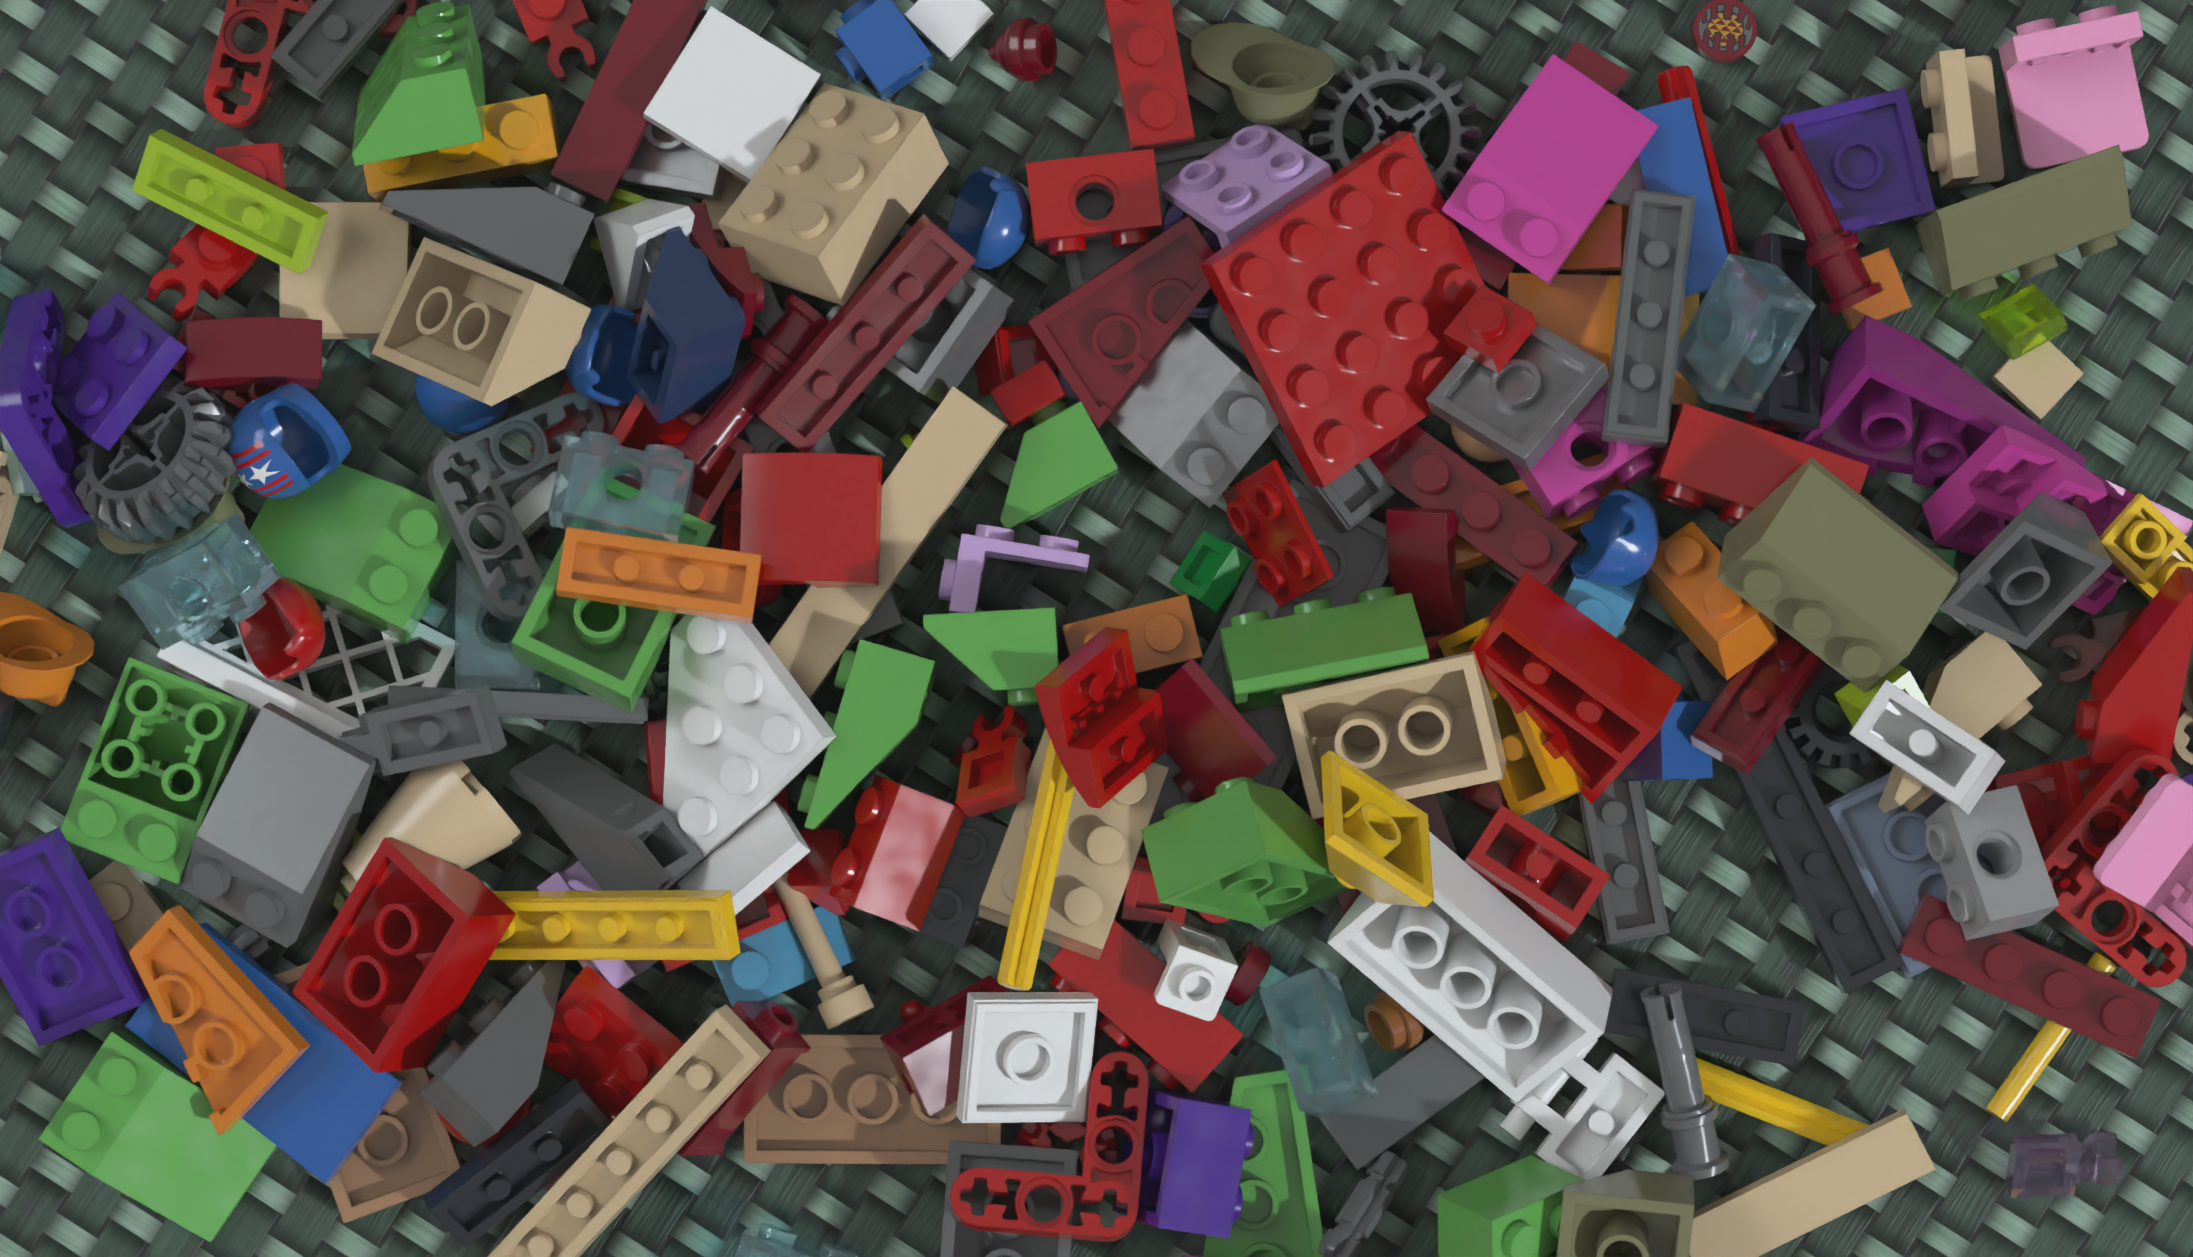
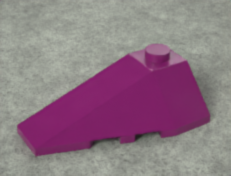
[1798,315,2086,487]

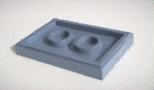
[1824,772,1994,979]

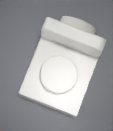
[476,471,578,541]
[1154,918,1238,1021]

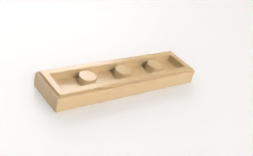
[1689,1108,1936,1257]

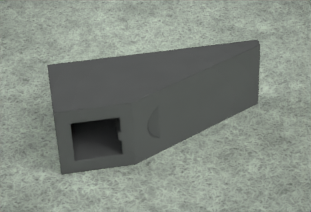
[508,743,705,891]
[419,960,566,1147]

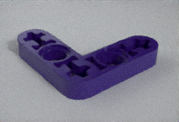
[0,289,93,528]

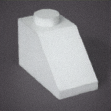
[1849,680,2005,815]

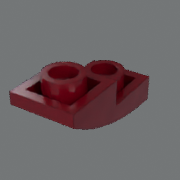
[686,203,764,339]
[184,317,322,392]
[1386,506,1465,633]

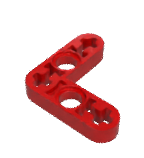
[204,0,421,128]
[2040,748,2187,987]
[950,1051,1149,1242]

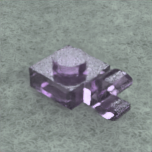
[2006,1132,2124,1198]

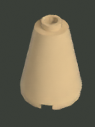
[340,760,522,894]

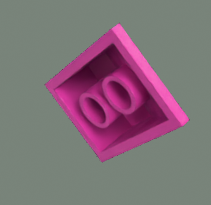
[1441,54,1659,285]

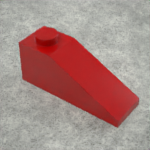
[2075,566,2193,768]

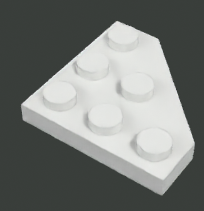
[663,615,837,861]

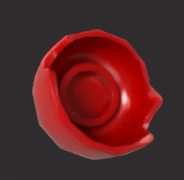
[237,577,325,681]

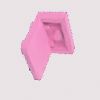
[1998,5,2149,170]
[2093,773,2193,946]

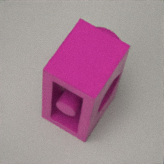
[1510,384,1660,521]

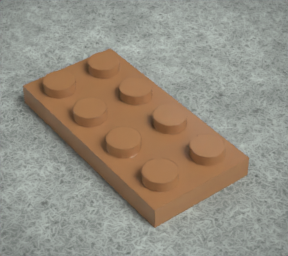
[274,963,463,1223]
[744,1033,1001,1164]

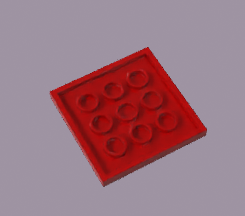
[1200,131,1486,487]

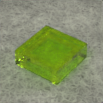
[1978,284,2068,360]

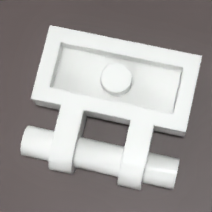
[1500,1039,1665,1180]

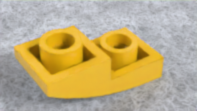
[2099,493,2193,602]

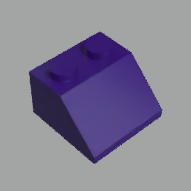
[1112,1084,1254,1238]

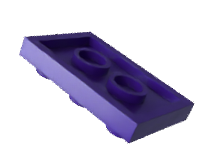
[0,827,150,1046]

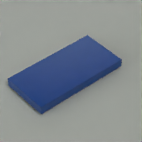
[126,922,405,1183]

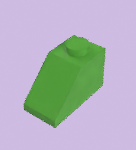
[1000,399,1118,530]

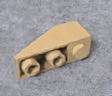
[1878,631,2042,813]

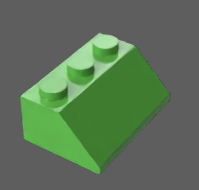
[352,2,487,166]
[1220,587,1429,713]
[923,607,1059,707]

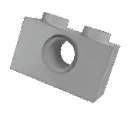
[1925,785,2059,941]

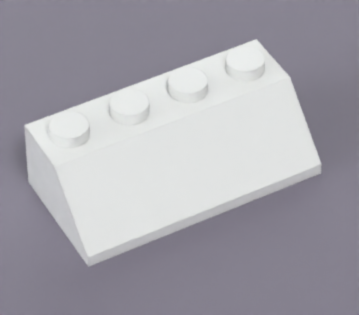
[1327,831,1613,1102]

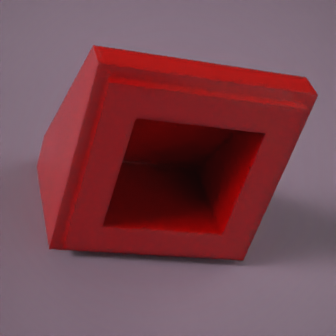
[975,325,1056,396]
[990,360,1067,431]
[787,829,849,915]

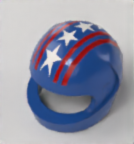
[228,383,351,499]

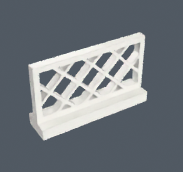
[157,530,461,783]

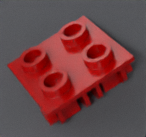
[1222,459,1334,608]

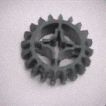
[1309,50,1482,204]
[73,377,236,546]

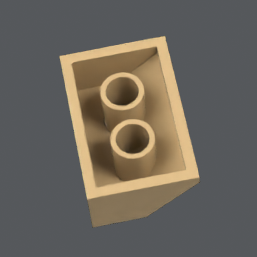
[371,237,591,406]
[1282,651,1507,819]

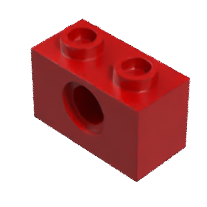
[1026,149,1162,255]
[1465,805,1611,943]

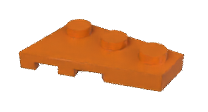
[128,904,311,1136]

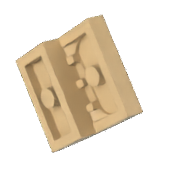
[279,202,412,339]

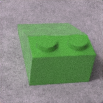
[235,464,458,644]
[512,471,716,714]
[1141,777,1350,927]
[39,1028,277,1242]

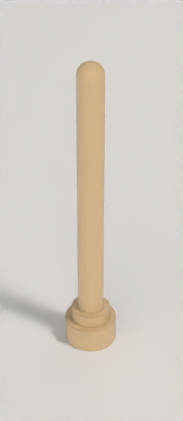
[773,871,874,1030]

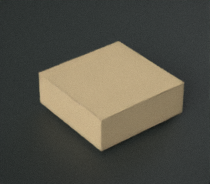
[1990,330,2084,421]

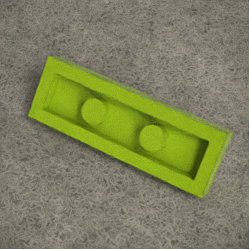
[132,129,329,274]

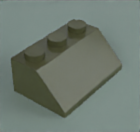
[1914,144,2132,302]
[1717,457,1958,693]
[1556,1169,1695,1257]

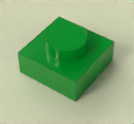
[1169,531,1252,613]

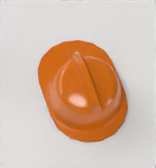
[0,591,95,707]

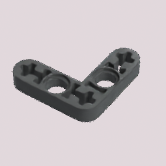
[427,392,604,622]

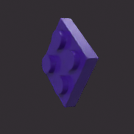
[1778,87,1936,233]
[51,291,187,451]

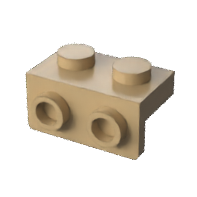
[1920,49,2005,188]

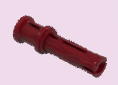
[1755,121,1884,316]
[674,294,829,475]

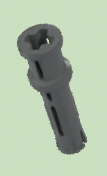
[1640,983,1730,1180]

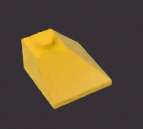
[1321,750,1434,907]

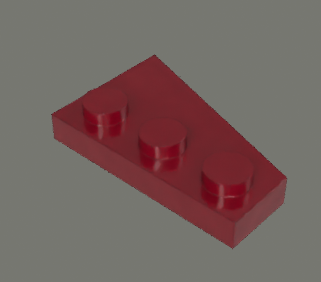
[1028,215,1215,429]

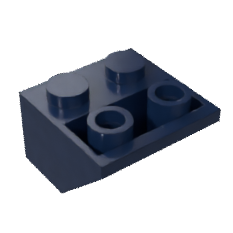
[626,226,745,424]

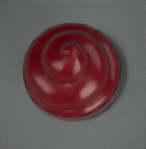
[988,18,1057,82]

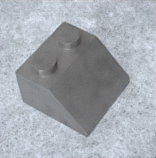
[1107,318,1279,508]

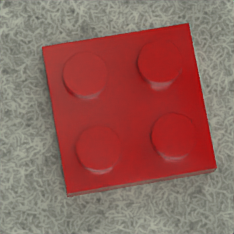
[544,965,685,1118]

